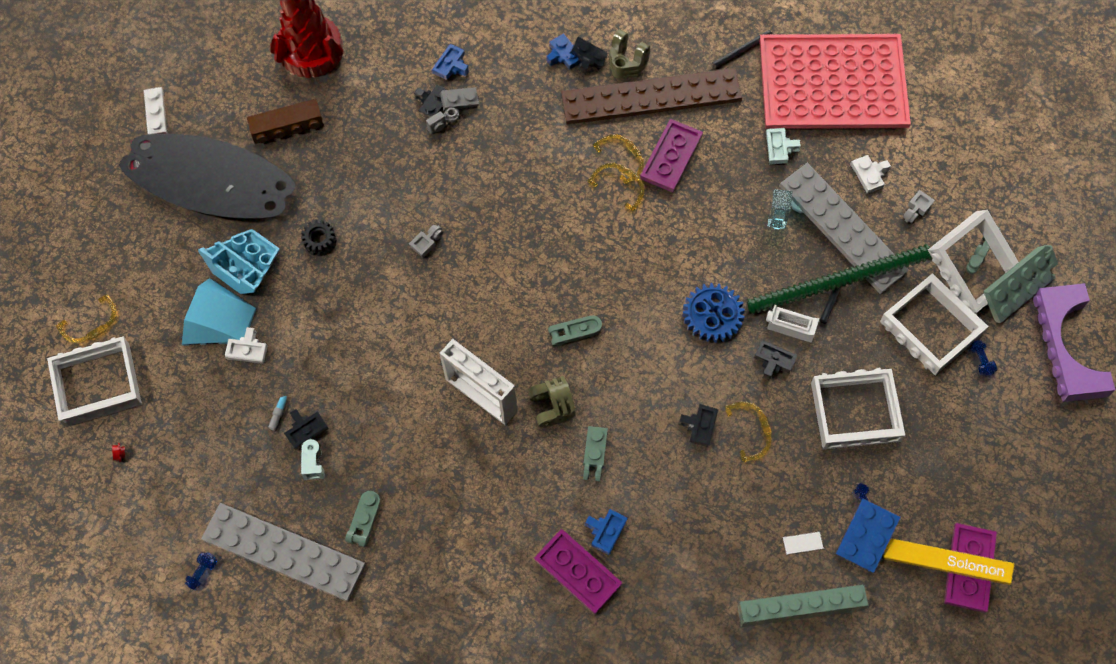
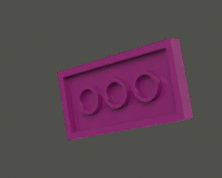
[640,119,703,192]
[944,523,997,613]
[534,529,622,615]

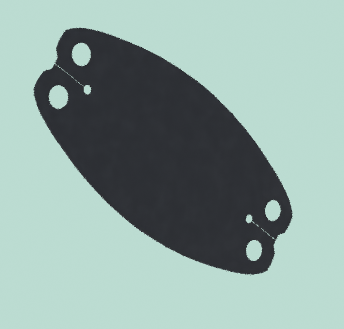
[119,134,296,218]

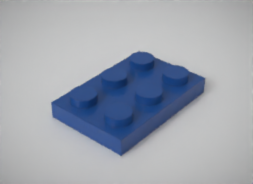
[836,498,901,573]

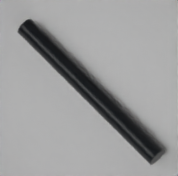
[712,30,772,69]

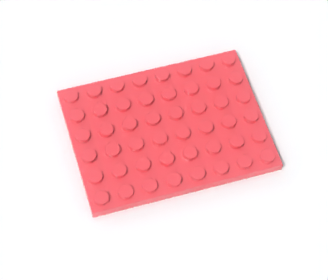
[760,34,911,129]

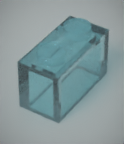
[767,189,793,229]

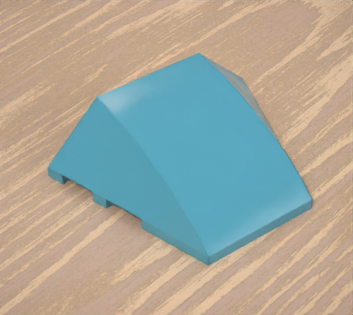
[198,229,280,294]
[182,278,256,346]

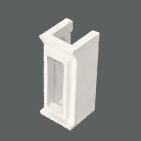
[766,305,819,343]

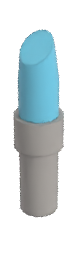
[268,396,287,431]

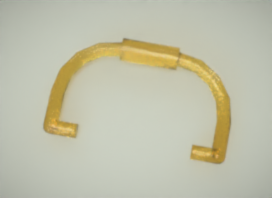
[593,134,644,184]
[588,163,644,211]
[56,294,116,343]
[725,401,772,462]

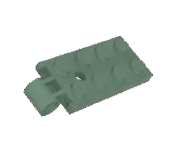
[983,245,1058,323]

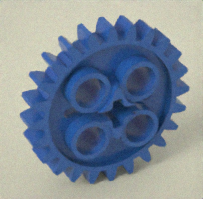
[682,283,745,343]

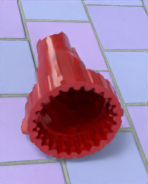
[270,0,344,78]

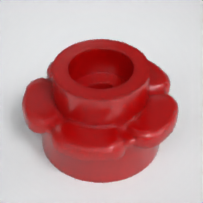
[112,443,125,462]

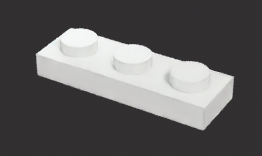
[144,87,167,134]

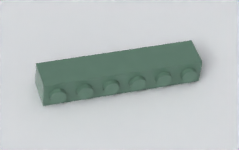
[737,585,868,628]

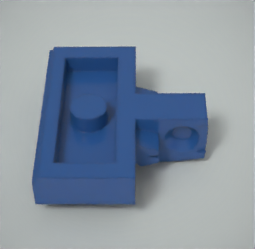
[546,34,581,70]
[431,44,470,80]
[585,509,628,555]

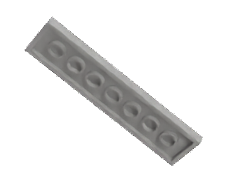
[779,162,909,294]
[201,503,366,602]

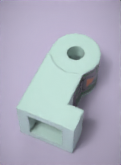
[301,439,324,480]

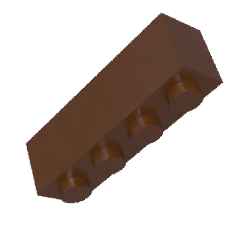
[246,99,324,144]

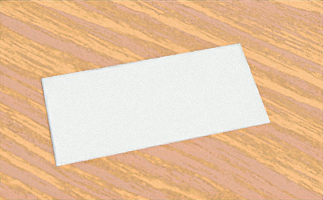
[783,532,823,554]

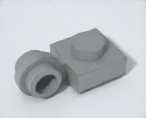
[426,108,459,135]
[903,190,935,223]
[409,225,444,258]

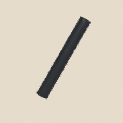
[819,286,842,324]

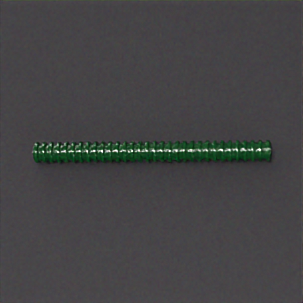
[747,244,932,315]

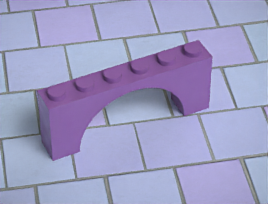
[1033,283,1116,402]

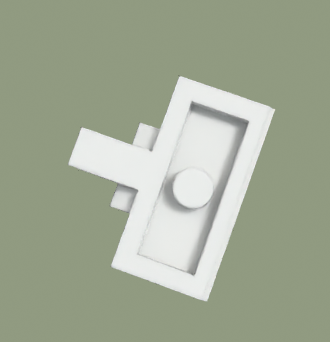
[851,155,891,194]
[225,327,268,364]

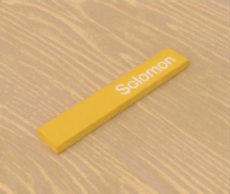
[883,538,1014,585]

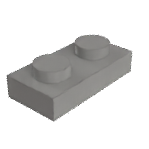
[440,87,479,110]

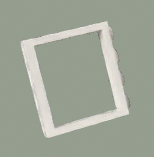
[928,210,1019,313]
[880,274,989,375]
[47,336,142,427]
[439,339,518,425]
[811,368,905,449]

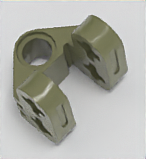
[609,29,650,79]
[527,376,575,428]

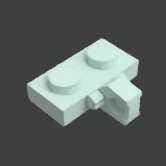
[766,128,800,164]

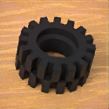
[301,220,337,256]

